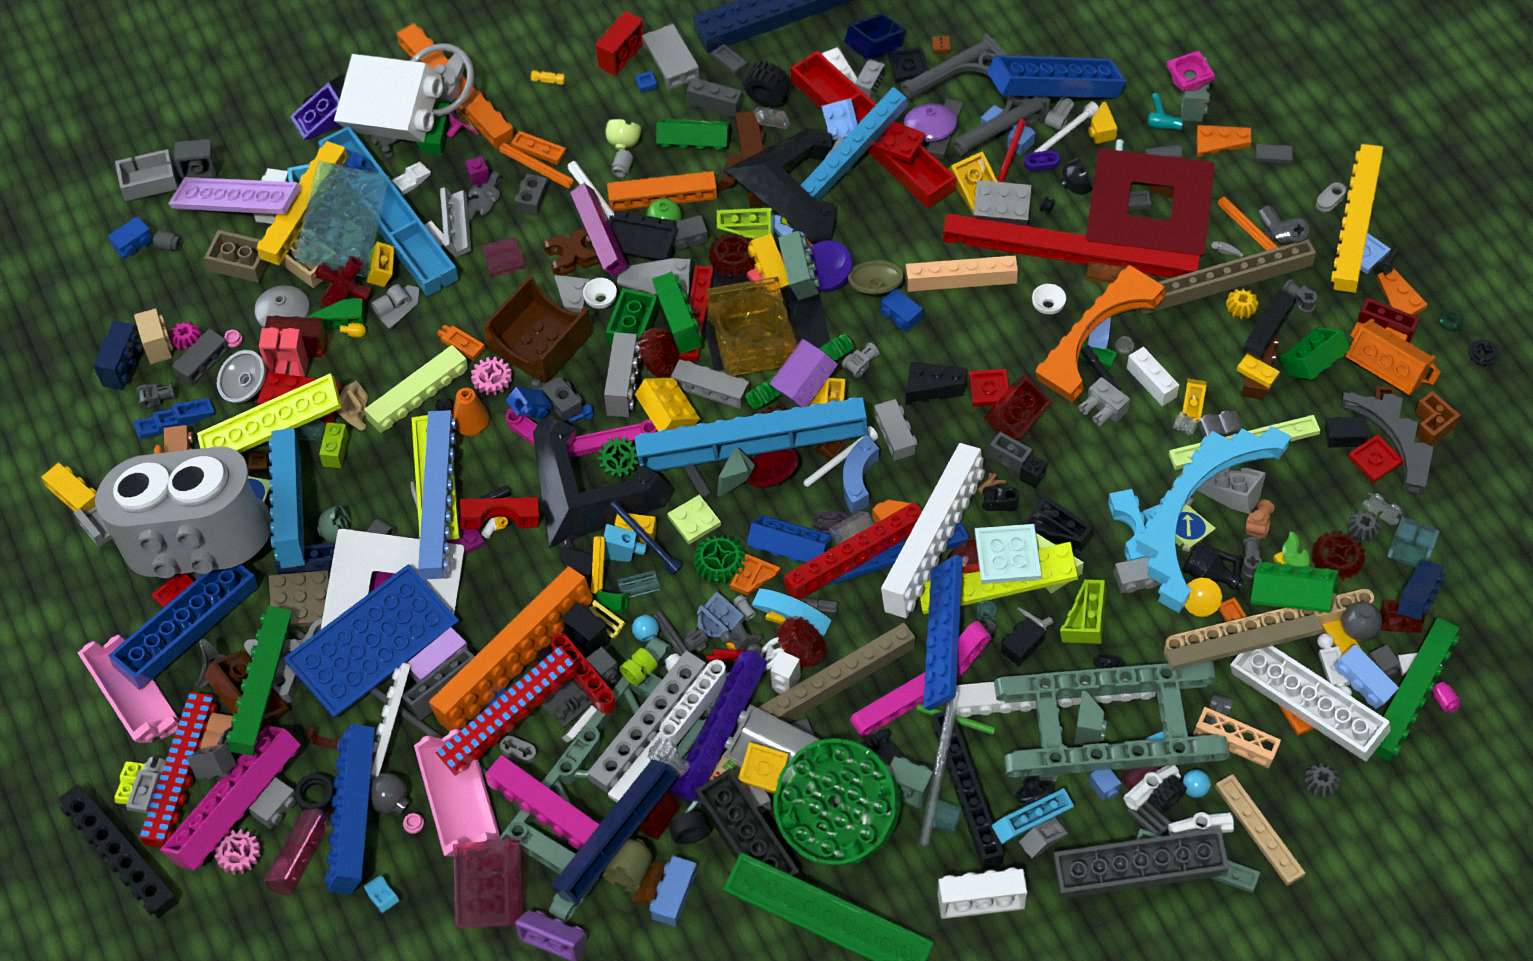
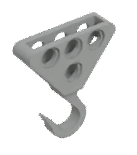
[244,618,323,704]

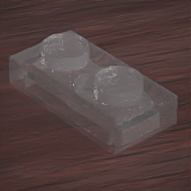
[753,106,790,129]

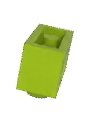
[319,423,349,468]

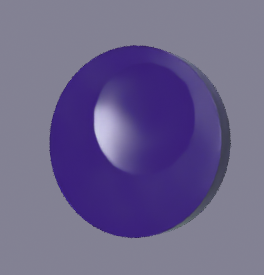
[810,241,853,292]

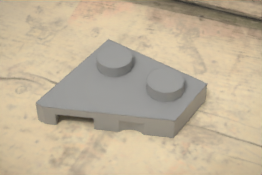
[555,275,590,313]

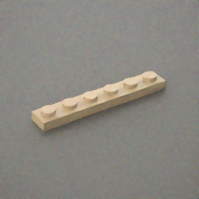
[1215,774,1305,886]

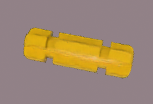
[531,70,565,85]

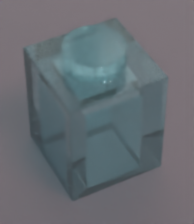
[928,800,962,834]

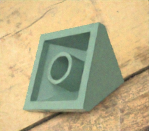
[717,447,755,497]

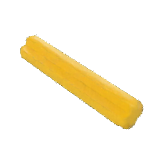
[591,536,605,594]

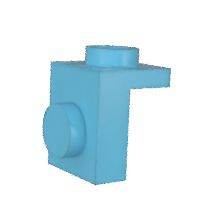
[364,875,399,913]

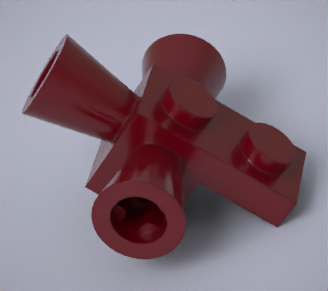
[313,256,371,307]

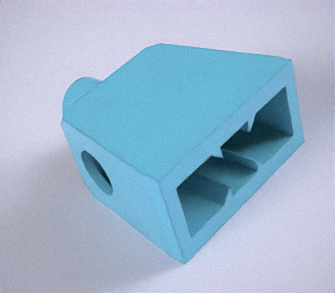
[604,524,646,562]

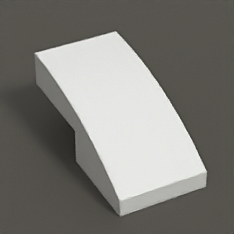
[391,162,431,195]

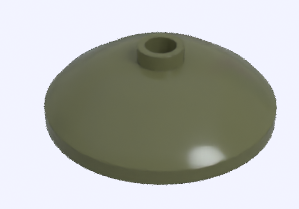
[848,261,903,295]

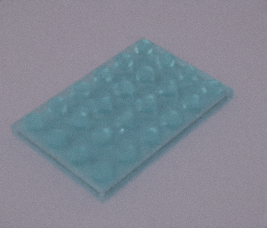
[294,160,389,277]

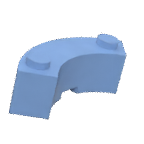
[843,435,879,515]

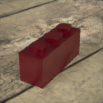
[1357,298,1420,343]

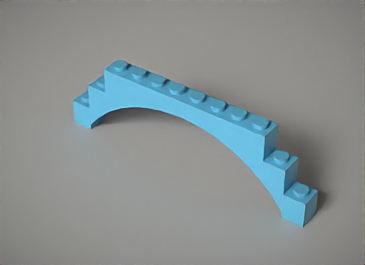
[1135,426,1292,613]

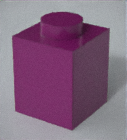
[465,156,489,186]

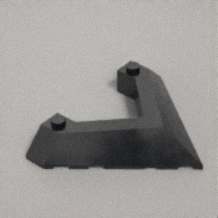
[723,128,834,243]
[533,417,674,548]

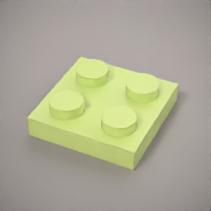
[667,495,721,544]

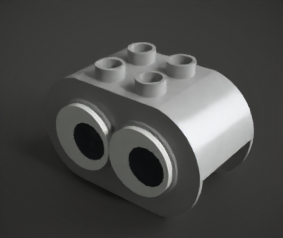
[95,446,272,578]

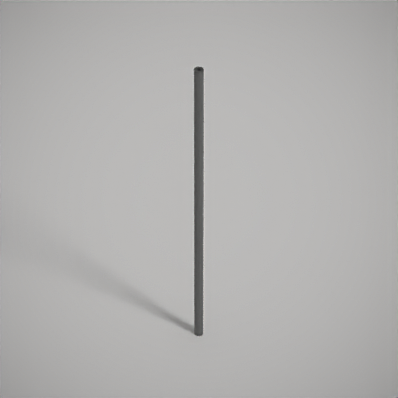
[288,627,488,779]

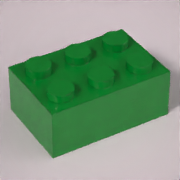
[606,288,659,352]
[1279,327,1350,380]

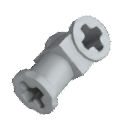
[842,343,880,378]

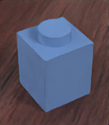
[1088,770,1121,801]

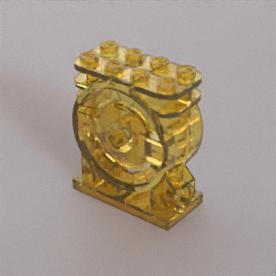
[705,277,798,376]

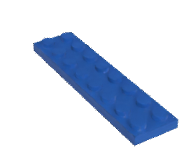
[923,554,963,711]

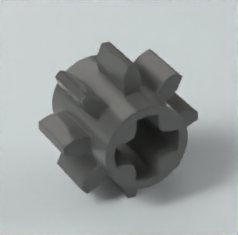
[683,628,708,654]

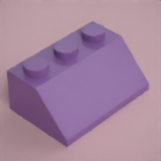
[769,339,838,408]
[515,910,587,961]

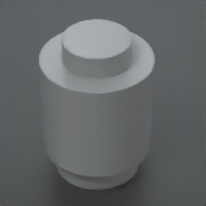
[612,150,633,178]

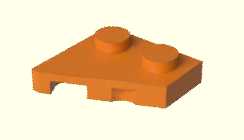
[730,554,780,596]

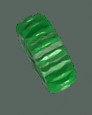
[694,534,746,585]

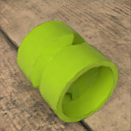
[620,648,658,686]

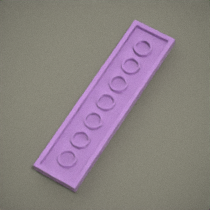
[169,177,301,214]

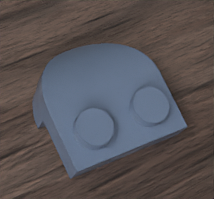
[697,591,746,638]

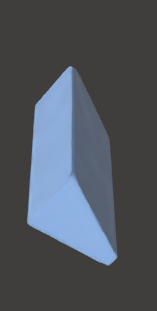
[1088,317,1111,349]

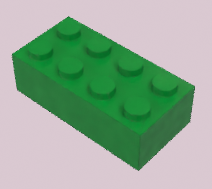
[652,271,702,355]

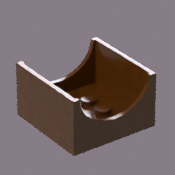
[483,275,592,383]

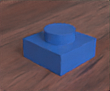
[635,71,657,93]

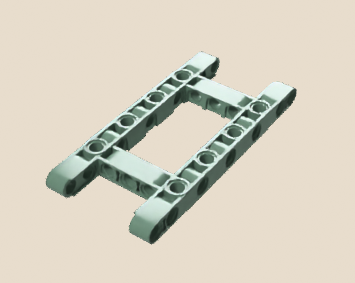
[994,661,1230,778]

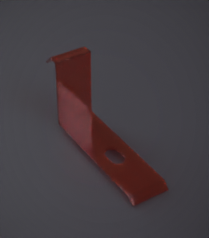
[306,727,338,749]

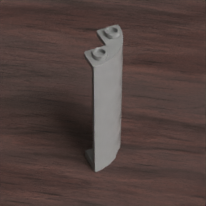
[724,705,840,808]

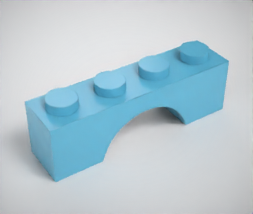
[1108,489,1147,561]

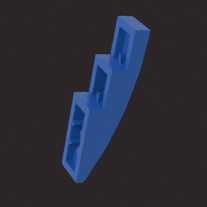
[134,398,214,439]

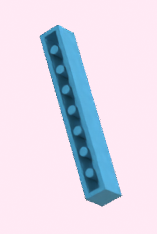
[800,87,908,201]

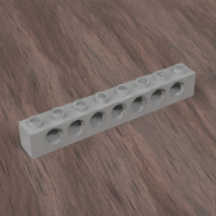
[587,650,706,793]

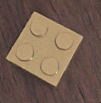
[134,308,173,364]

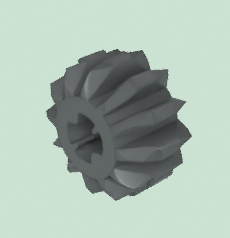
[1347,509,1381,543]
[1304,763,1340,800]

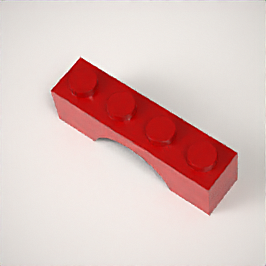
[459,497,539,529]

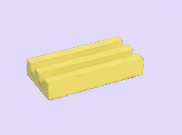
[589,600,626,639]

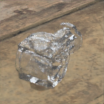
[647,738,689,777]

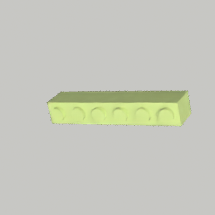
[364,345,468,433]

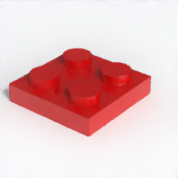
[878,121,925,163]
[969,369,1010,407]
[1348,434,1404,484]

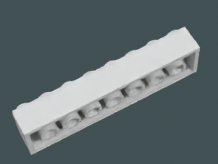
[1230,646,1391,762]

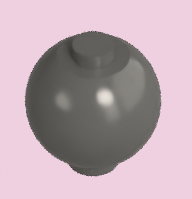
[1341,601,1382,641]
[368,773,410,814]

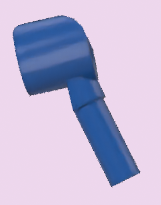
[568,405,594,423]

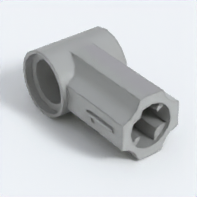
[1045,97,1074,131]

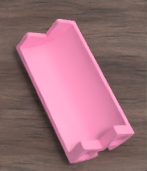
[78,634,180,743]
[414,729,500,856]

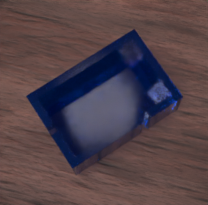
[843,12,907,60]

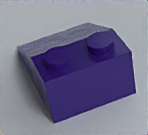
[290,82,342,140]

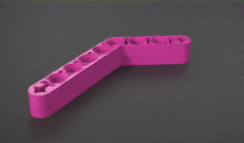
[850,621,992,737]

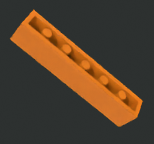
[607,171,717,211]

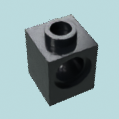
[1019,454,1047,489]

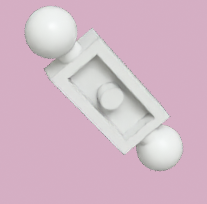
[1317,633,1352,697]

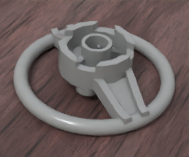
[411,44,474,117]

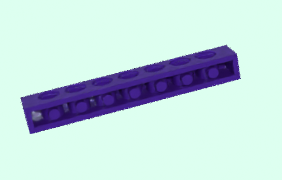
[669,651,768,802]

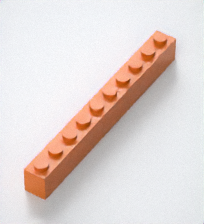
[397,23,514,150]

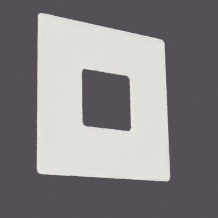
[321,529,464,629]

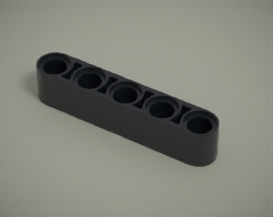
[1243,290,1297,360]

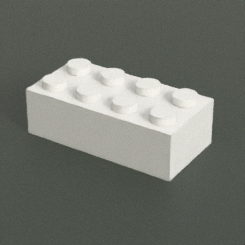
[937,868,1027,919]

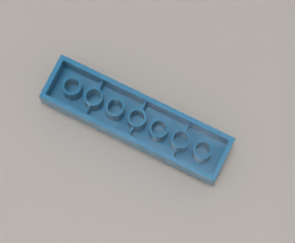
[269,428,305,568]

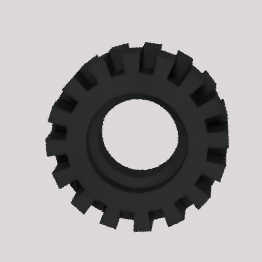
[1148,775,1187,813]

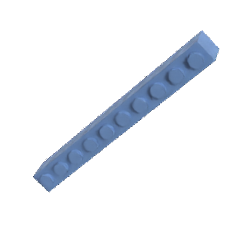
[418,410,457,580]

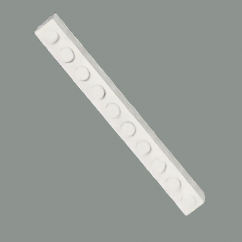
[953,679,1156,717]

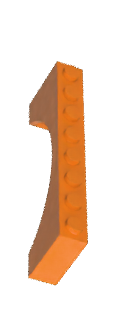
[1035,265,1166,403]

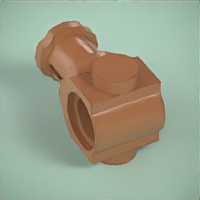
[1246,499,1275,539]

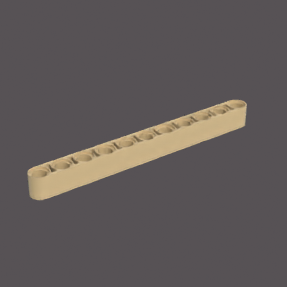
[1164,589,1374,655]

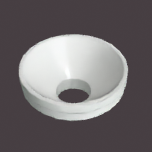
[583,278,617,308]
[1032,284,1066,314]

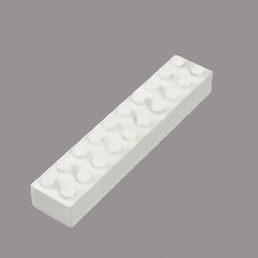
[881,443,985,619]

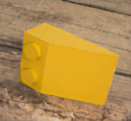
[948,151,998,213]

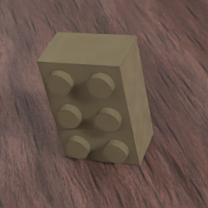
[204,230,268,283]

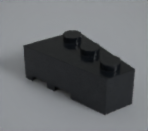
[905,362,966,405]

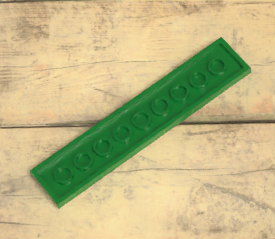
[723,852,934,961]

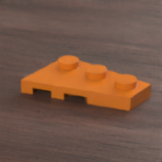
[1197,125,1251,157]

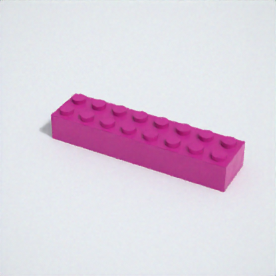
[160,725,300,871]

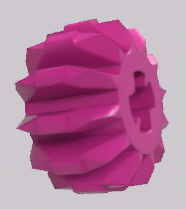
[169,320,201,352]

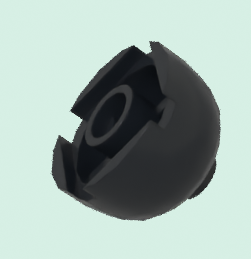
[1061,158,1093,194]

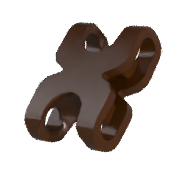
[543,228,600,276]

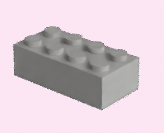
[604,332,642,417]

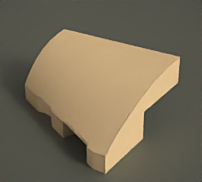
[336,381,368,430]

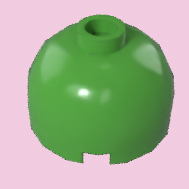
[647,198,682,223]

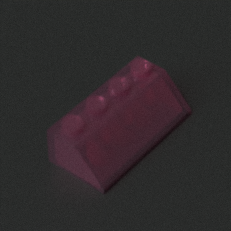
[264,809,329,898]

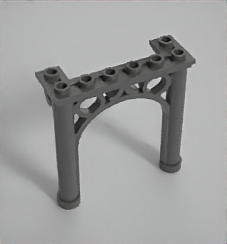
[901,33,1050,156]

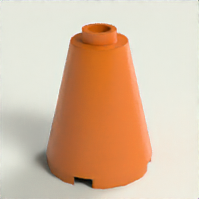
[452,388,490,436]

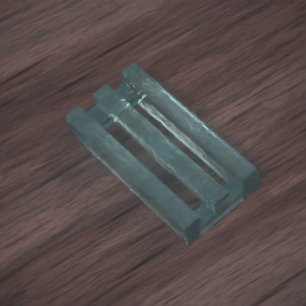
[617,570,660,598]

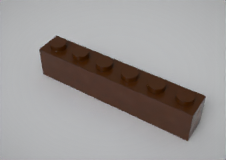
[735,110,766,207]

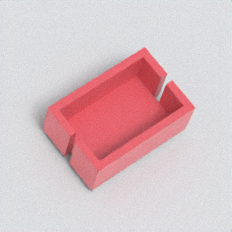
[259,328,309,377]

